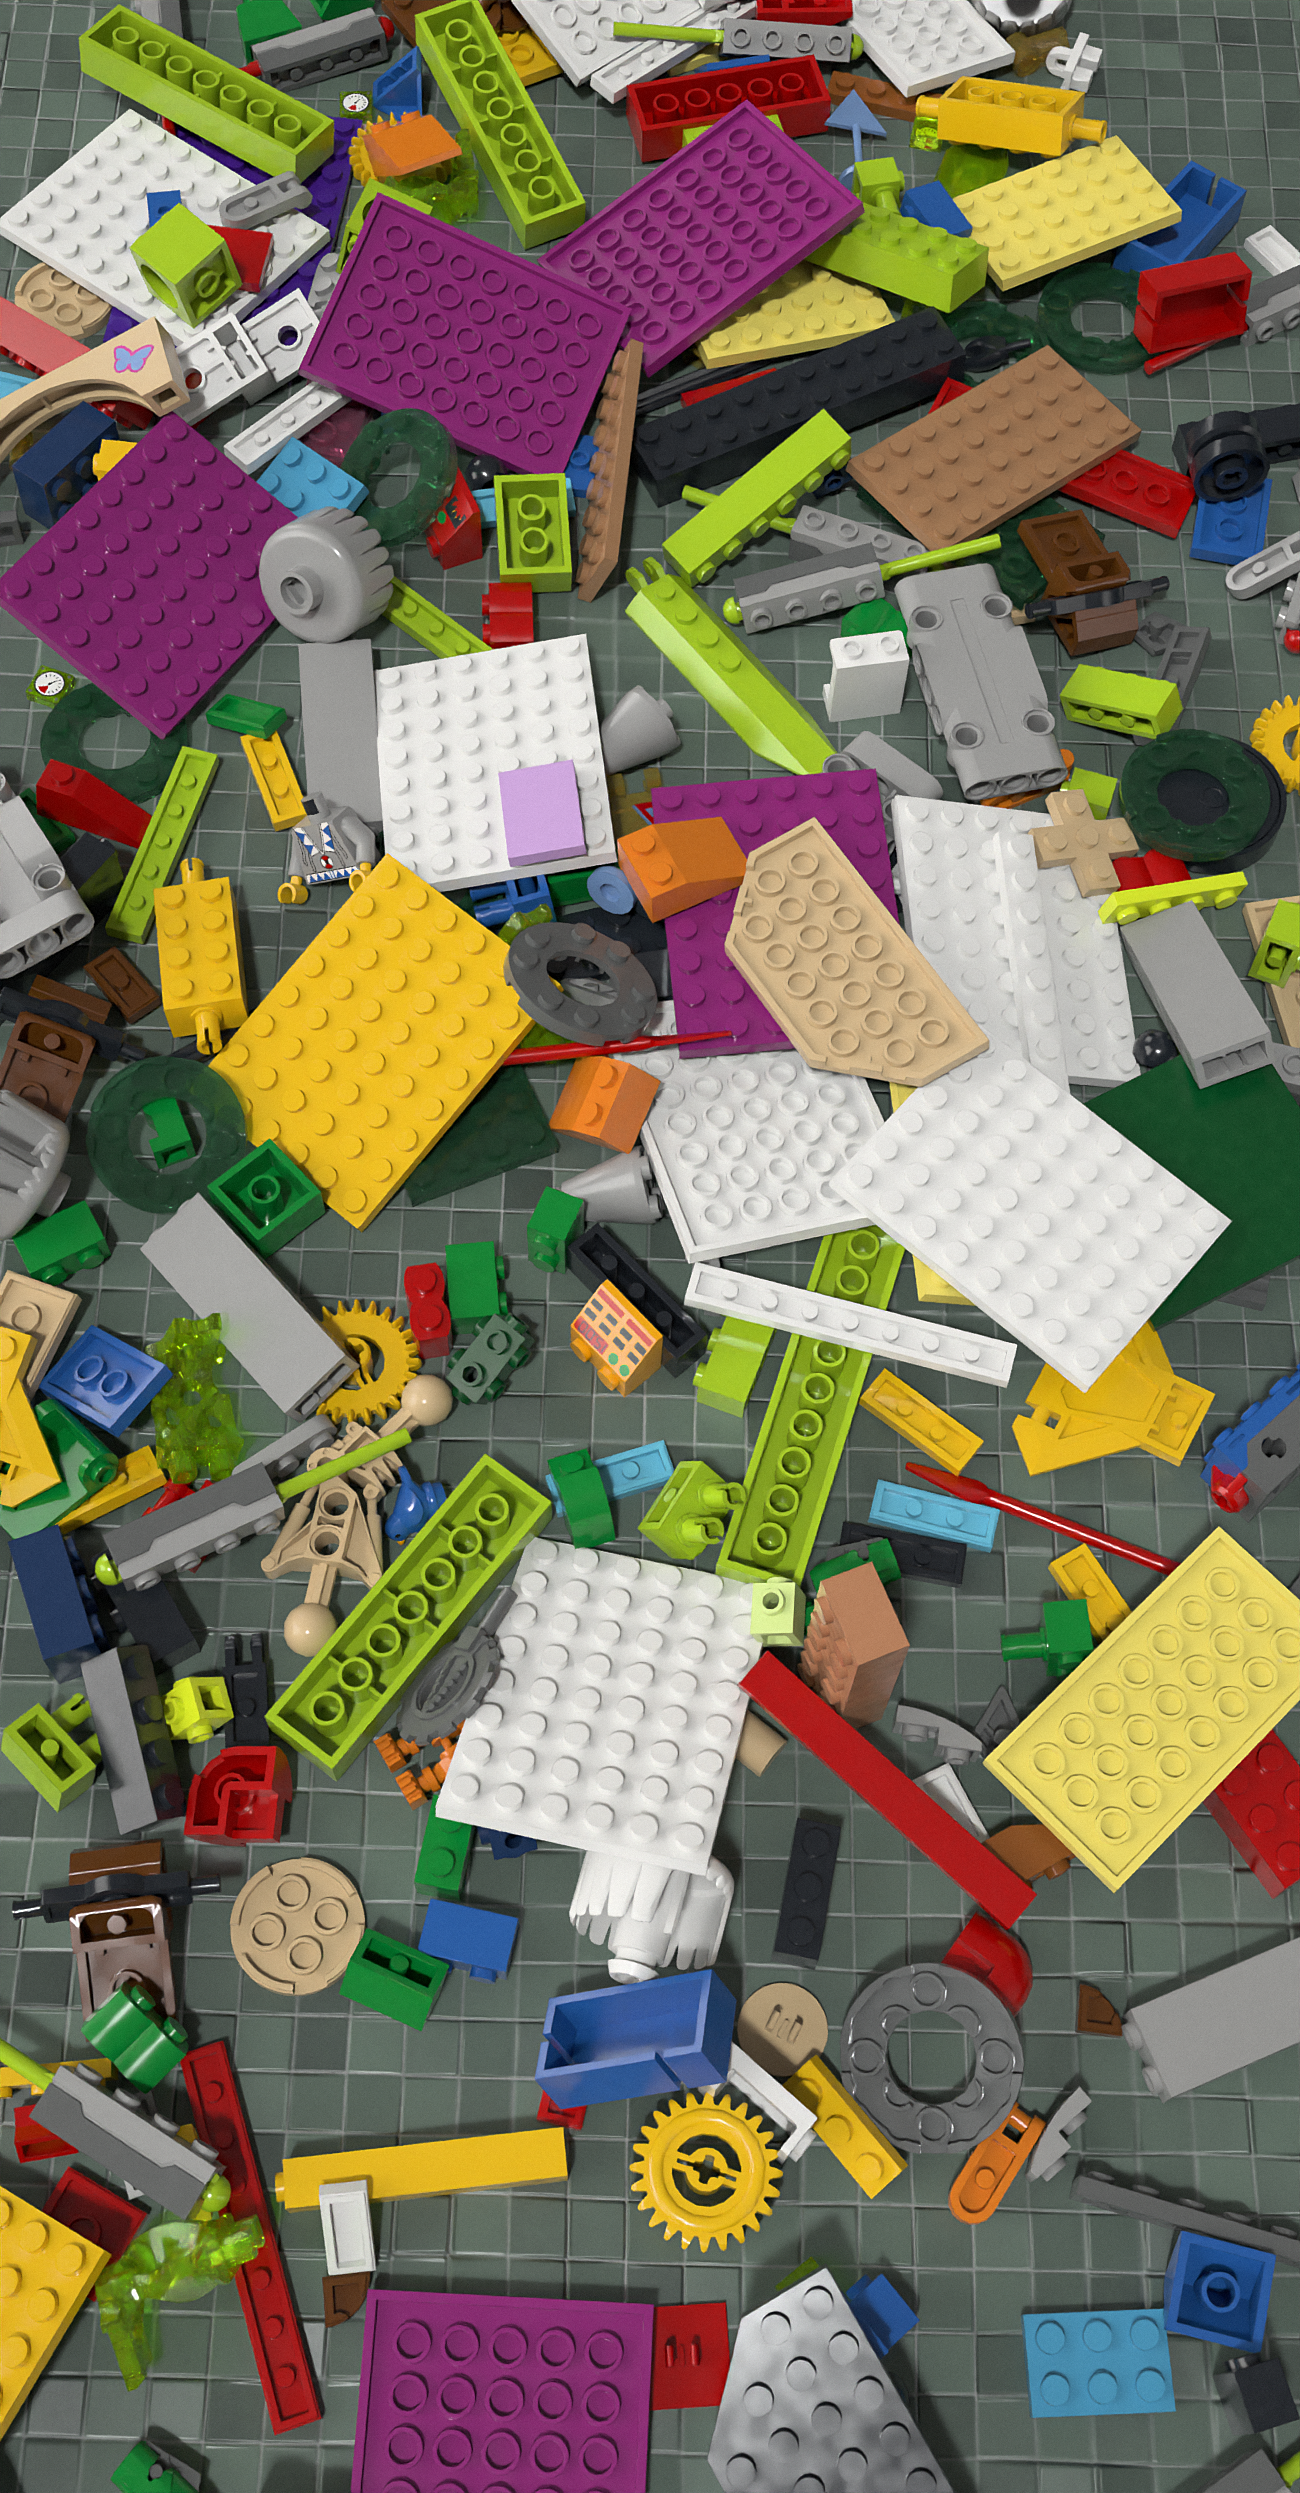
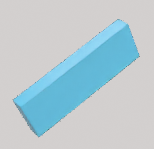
[545,1440,674,1518]
[868,1479,1000,1553]

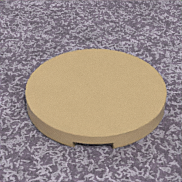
[14,262,113,340]
[230,1857,366,1996]

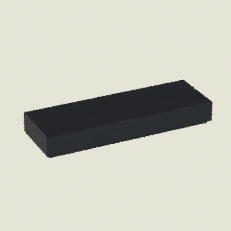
[839,1522,967,1589]

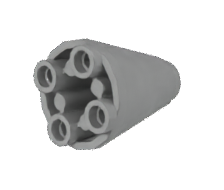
[599,685,681,777]
[554,1146,667,1224]

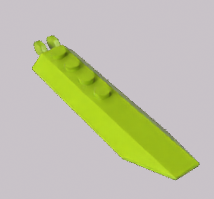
[625,556,837,775]

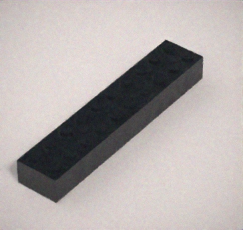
[630,306,966,508]

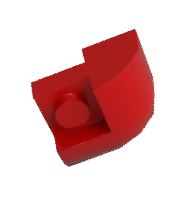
[183,1746,293,1847]
[941,1910,1033,2018]

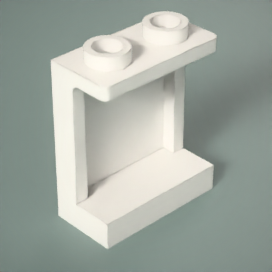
[823,630,909,722]
[698,2042,818,2165]

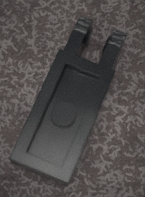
[222,1633,271,1749]

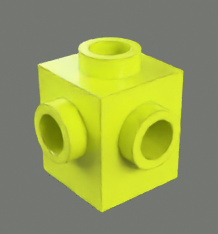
[160,1676,234,1744]

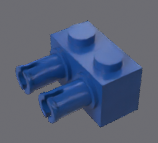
[468,874,557,932]

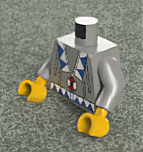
[277,791,382,904]

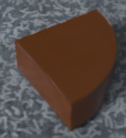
[1075,1984,1122,2039]
[322,2271,371,2329]

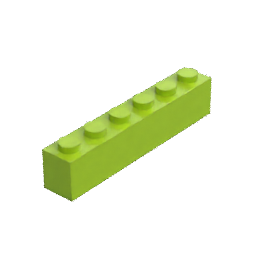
[662,409,852,588]

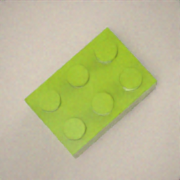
[494,473,572,593]

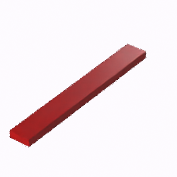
[737,1650,1038,1930]
[180,2040,323,2436]

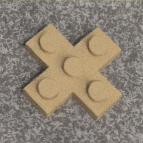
[1027,789,1139,898]

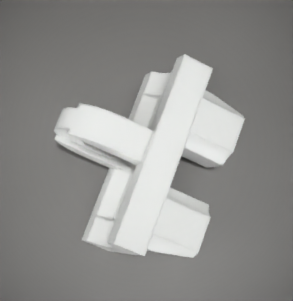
[1046,32,1103,93]

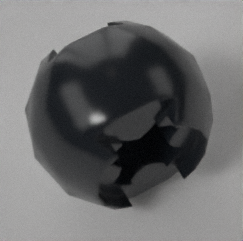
[464,454,508,491]
[1132,1029,1181,1071]

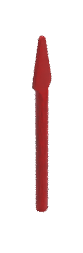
[501,1030,732,1066]
[905,1462,1181,1576]

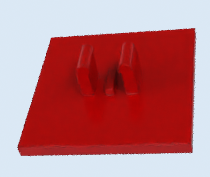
[649,2302,730,2411]

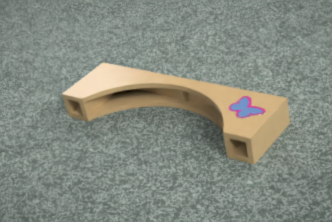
[0,316,190,464]

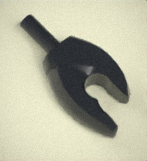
[964,335,1031,372]

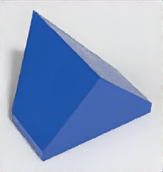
[373,46,423,121]

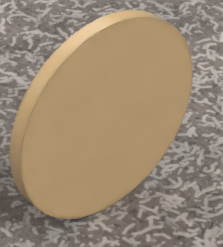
[737,1983,828,2077]

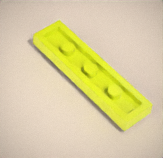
[1098,871,1248,925]

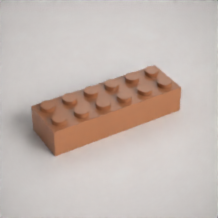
[797,1562,910,1729]

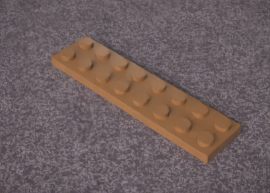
[575,338,644,603]

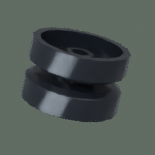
[1182,410,1270,502]

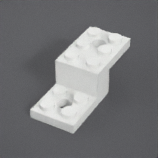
[172,288,319,426]

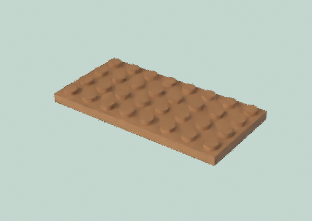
[846,345,1142,551]

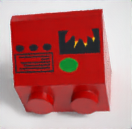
[413,459,483,570]

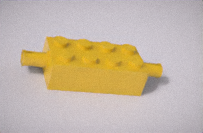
[916,76,1107,158]
[153,858,249,1055]

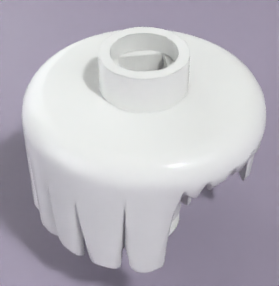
[569,1850,734,1985]

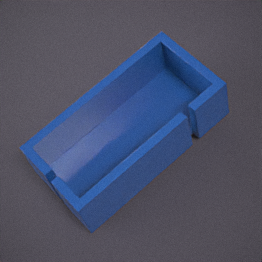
[1113,160,1247,281]
[534,1969,737,2109]

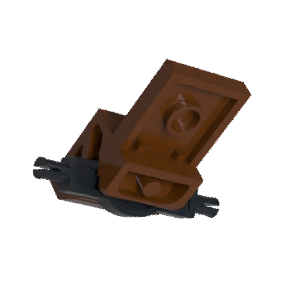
[1017,509,1170,656]
[0,974,147,1123]
[12,1837,222,2042]

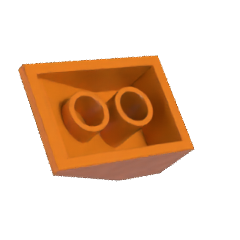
[362,110,462,176]
[617,817,747,923]
[547,1056,661,1154]

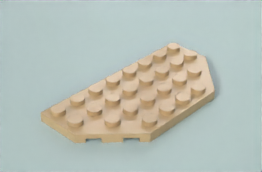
[724,817,989,1087]

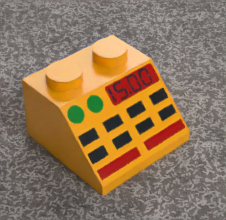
[570,1279,663,1398]

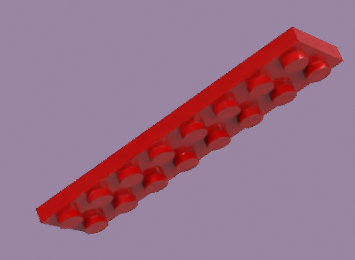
[927,377,1196,539]

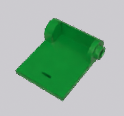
[0,1399,119,1540]

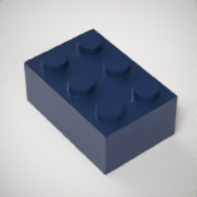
[12,401,120,530]
[8,1524,112,1684]

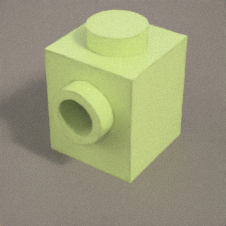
[750,1577,806,1647]

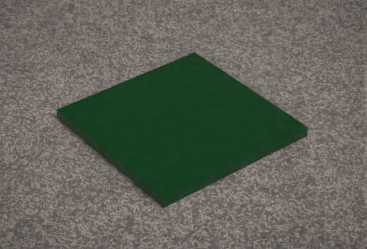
[1083,1055,1300,1332]

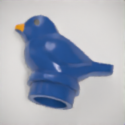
[385,1465,446,1545]

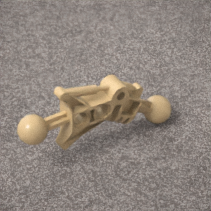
[261,1374,453,1657]

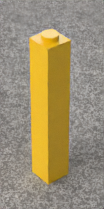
[275,2127,568,2213]

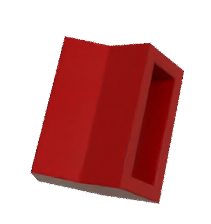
[14,2104,79,2163]

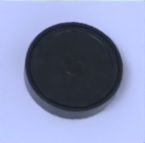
[1134,734,1287,874]

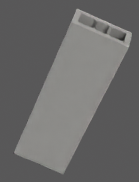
[298,639,384,843]
[1120,900,1277,1089]
[140,1193,360,1423]
[1122,1937,1300,2104]

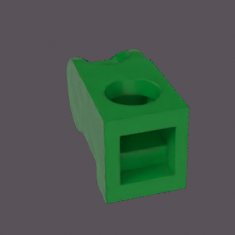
[140,1087,196,1169]

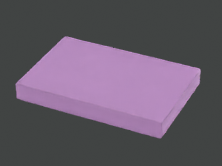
[498,760,587,867]

